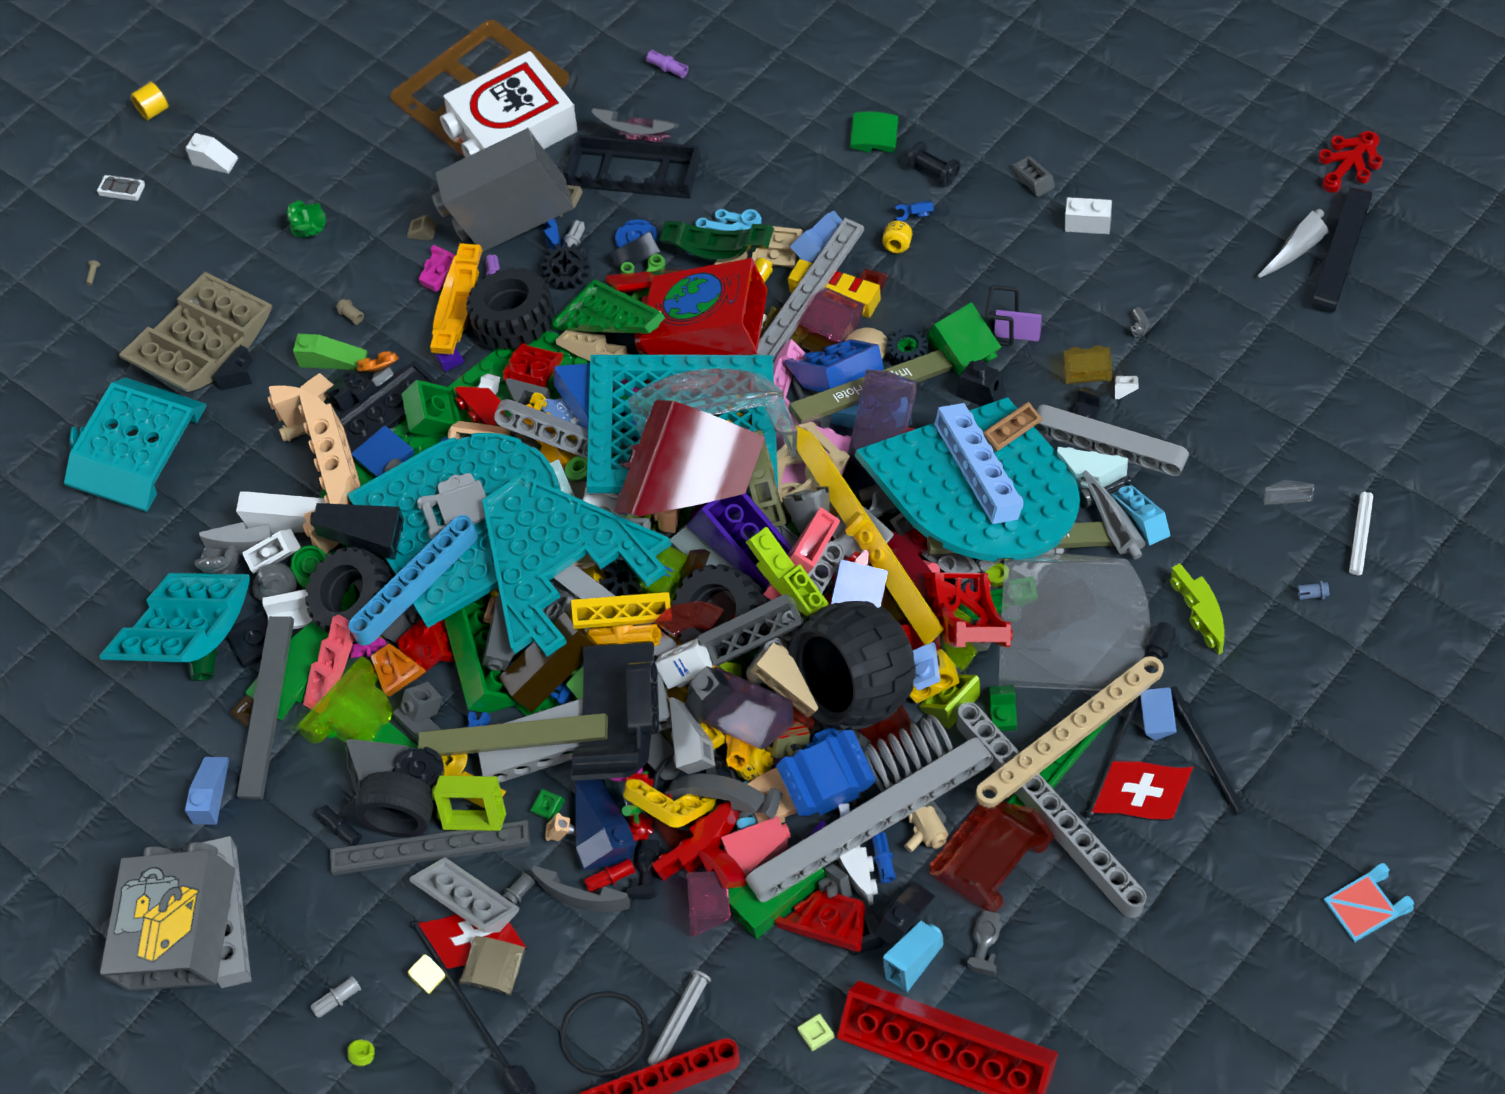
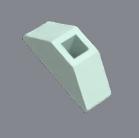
[1057,447,1128,488]

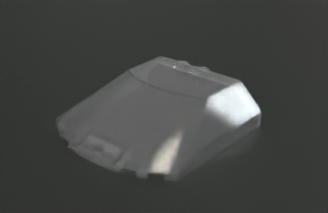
[999,553,1150,691]

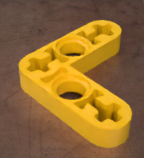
[623,779,717,827]

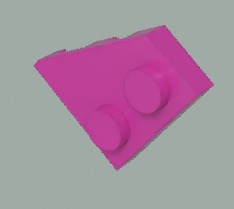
[419,245,455,292]

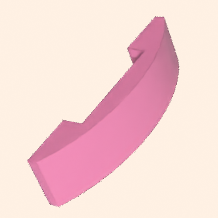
[773,339,805,413]

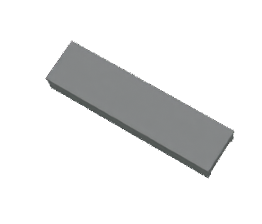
[479,674,672,783]

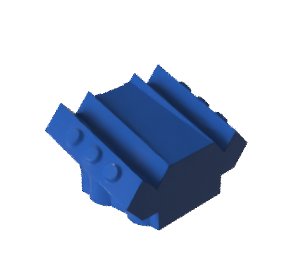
[776,730,876,816]

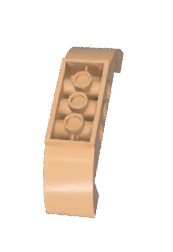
[268,386,361,554]

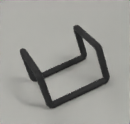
[984,285,1019,346]

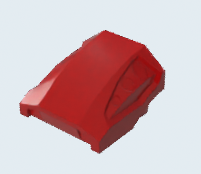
[503,343,563,388]

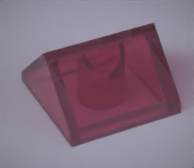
[687,871,730,937]

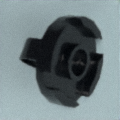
[395,746,445,788]

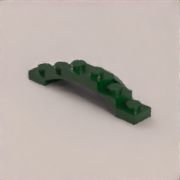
[659,221,774,262]

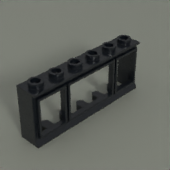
[564,134,701,199]

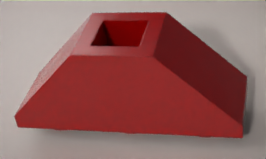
[454,386,506,427]

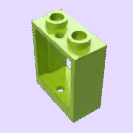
[432,776,506,831]

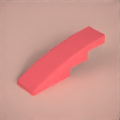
[303,614,354,715]

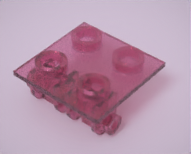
[619,117,670,142]

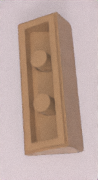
[983,402,1043,452]

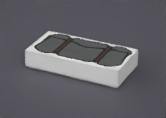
[97,175,145,201]

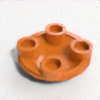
[356,351,399,372]

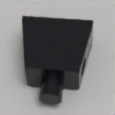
[956,360,1006,406]

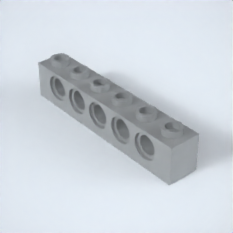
[203,836,251,988]

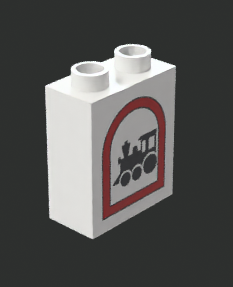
[440,51,577,157]

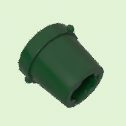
[188,648,217,681]

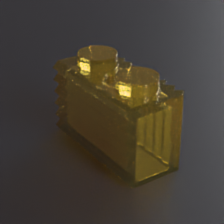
[1063,345,1112,384]

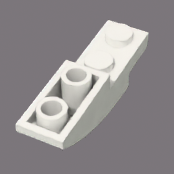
[838,803,878,905]

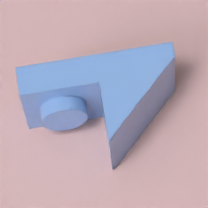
[913,642,940,691]

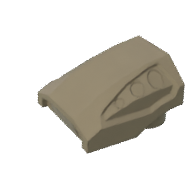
[460,935,525,996]

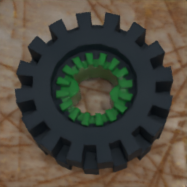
[887,327,928,366]

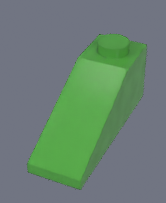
[293,334,368,370]

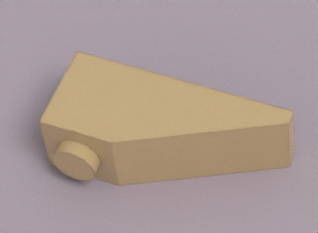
[750,642,818,718]

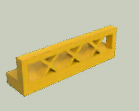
[571,592,672,629]

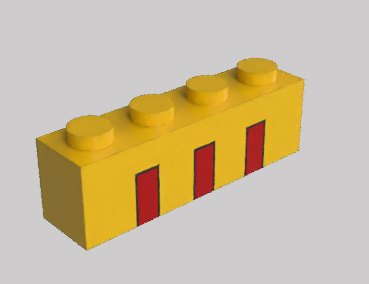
[788,259,881,319]

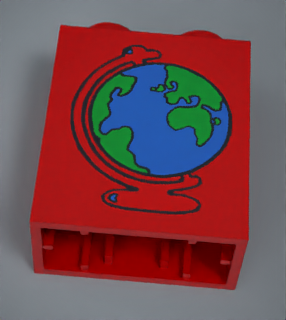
[635,258,768,355]

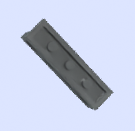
[698,594,804,666]

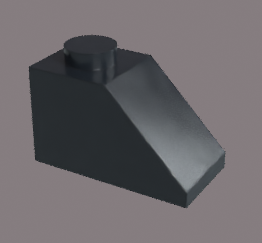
[685,666,735,724]

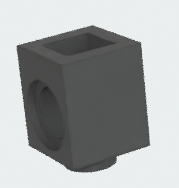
[400,682,442,722]

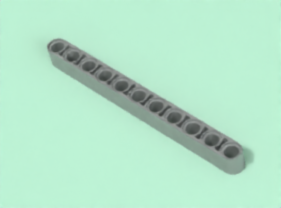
[956,702,1147,918]
[746,737,994,902]

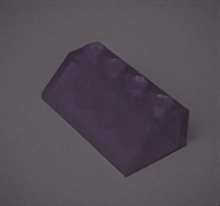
[848,369,918,467]
[703,667,794,750]

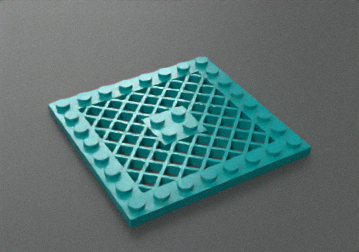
[587,354,778,493]

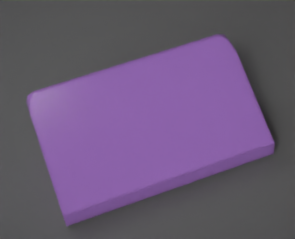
[995,310,1042,341]

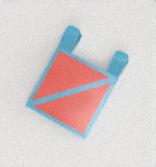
[1324,863,1414,942]

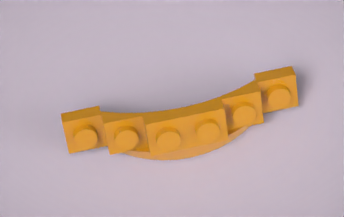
[430,244,482,354]

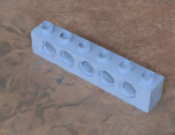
[934,403,1023,524]

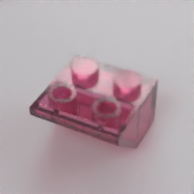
[800,287,865,343]

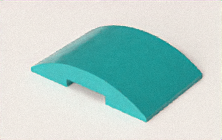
[99,573,250,662]

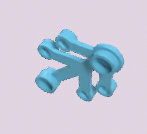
[685,209,761,256]

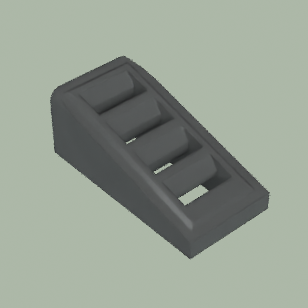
[1012,156,1055,197]

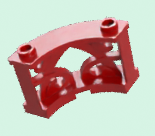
[925,572,1013,647]

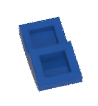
[544,218,561,250]

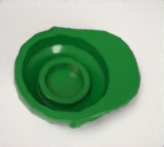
[290,545,326,588]

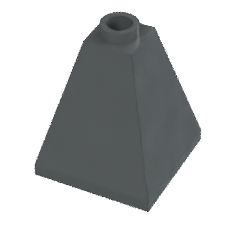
[346,739,409,798]

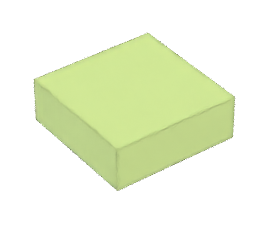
[797,1014,834,1051]

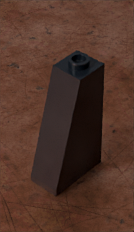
[310,503,404,560]

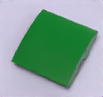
[850,112,898,153]

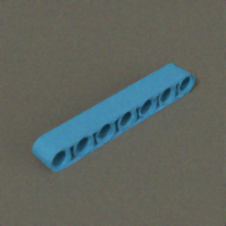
[348,515,478,645]

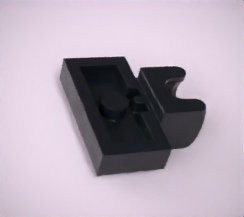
[326,369,377,411]

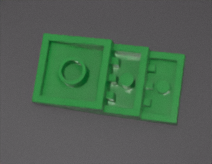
[245,621,329,720]

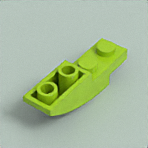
[746,527,829,617]
[1170,563,1224,655]

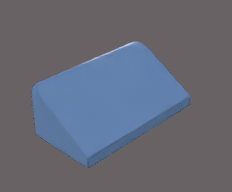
[1140,687,1177,741]

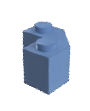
[790,210,843,263]

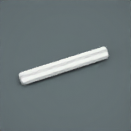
[1349,492,1373,576]

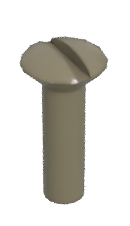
[86,260,100,286]

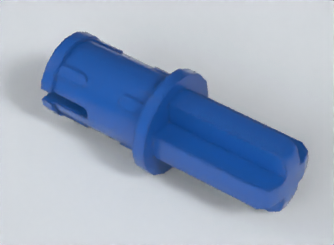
[871,832,896,883]

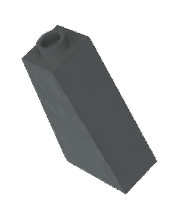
[482,587,515,671]

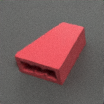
[721,816,791,876]

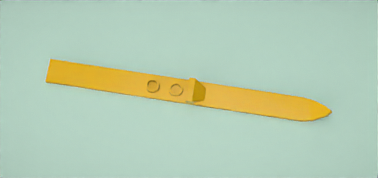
[788,425,944,645]

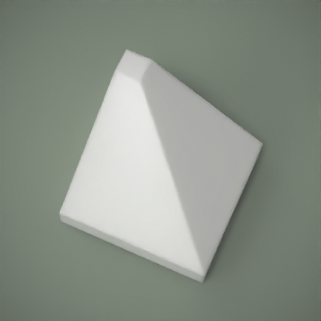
[1115,376,1139,399]

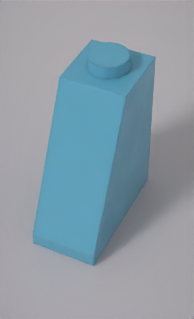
[883,921,943,993]

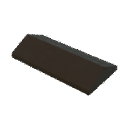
[499,611,598,712]

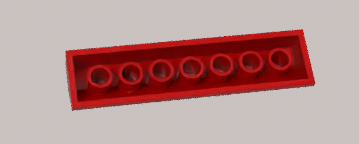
[837,980,1058,1094]

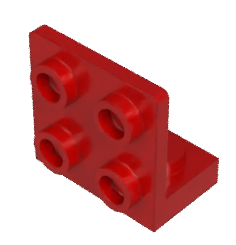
[396,619,456,680]

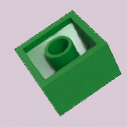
[402,380,460,436]

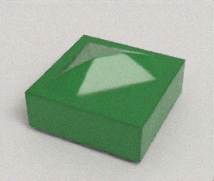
[530,789,565,820]

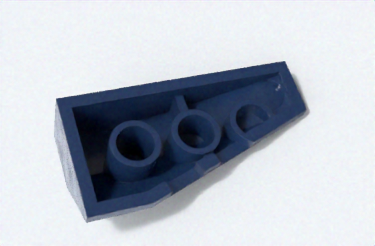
[575,779,636,871]

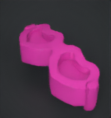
[350,638,386,658]

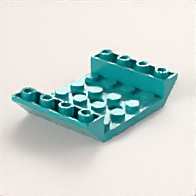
[64,378,207,512]

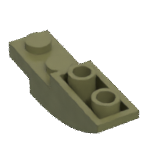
[749,429,787,527]

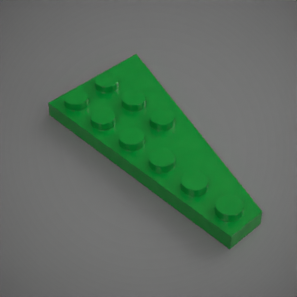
[550,279,665,334]

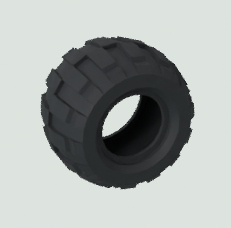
[787,600,916,730]

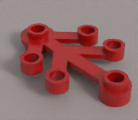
[1319,131,1383,193]

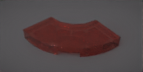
[655,601,724,637]

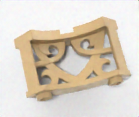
[777,422,850,517]

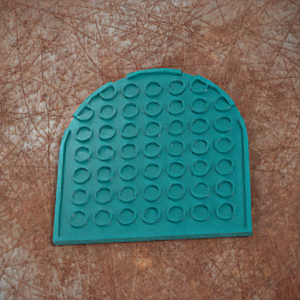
[855,397,1080,561]
[347,433,561,628]

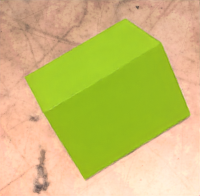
[919,674,980,729]

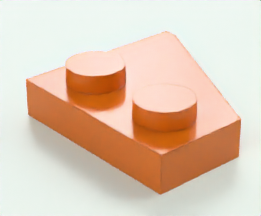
[371,644,426,697]

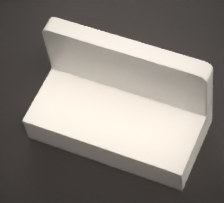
[262,589,312,629]

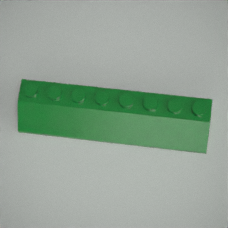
[444,593,520,713]

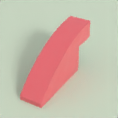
[763,507,840,600]

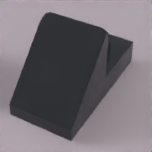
[213,345,252,390]
[1072,387,1107,420]

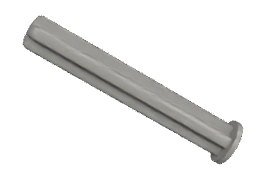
[648,970,711,1066]

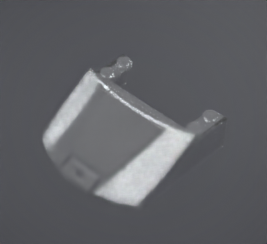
[628,368,798,457]

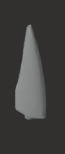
[1257,209,1329,278]
[1083,470,1146,559]

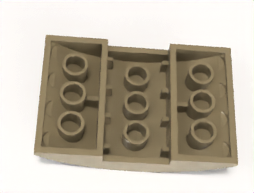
[119,272,272,392]

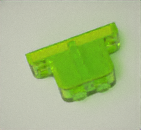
[297,656,393,743]

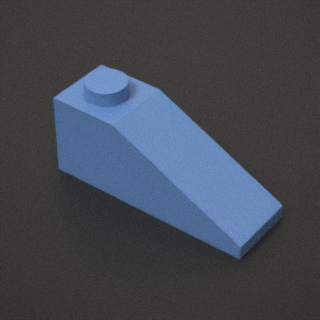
[185,757,229,825]

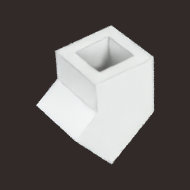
[478,374,500,395]

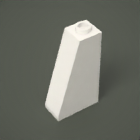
[236,492,326,534]

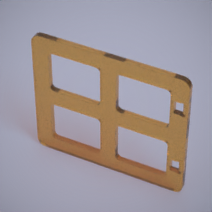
[391,20,570,157]

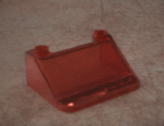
[929,801,1055,913]

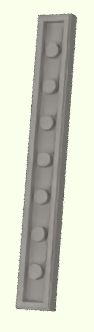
[754,218,864,362]

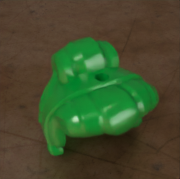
[287,200,326,238]

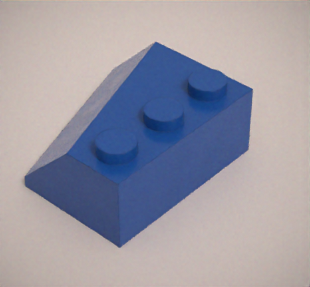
[785,339,884,392]

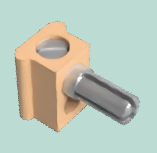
[545,813,576,841]

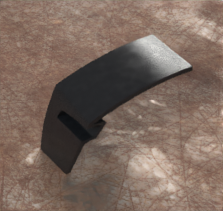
[570,642,659,781]

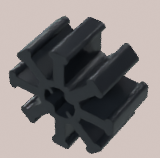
[599,559,648,596]

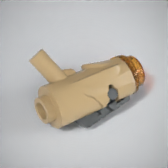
[904,801,948,852]

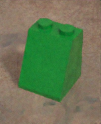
[926,302,1001,376]

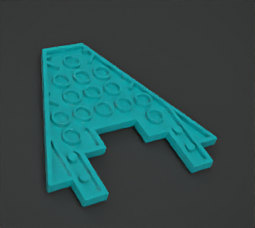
[482,474,672,657]

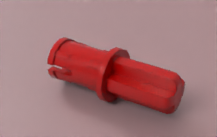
[585,858,635,893]

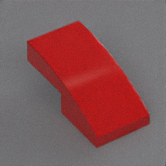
[698,849,747,888]

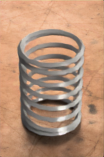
[863,714,953,792]

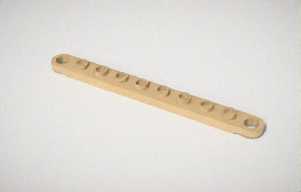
[976,657,1164,808]

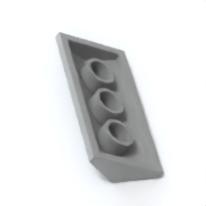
[410,857,519,933]

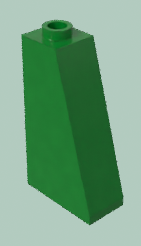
[721,867,826,939]

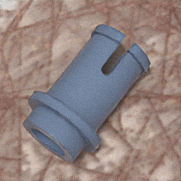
[1297,580,1330,600]

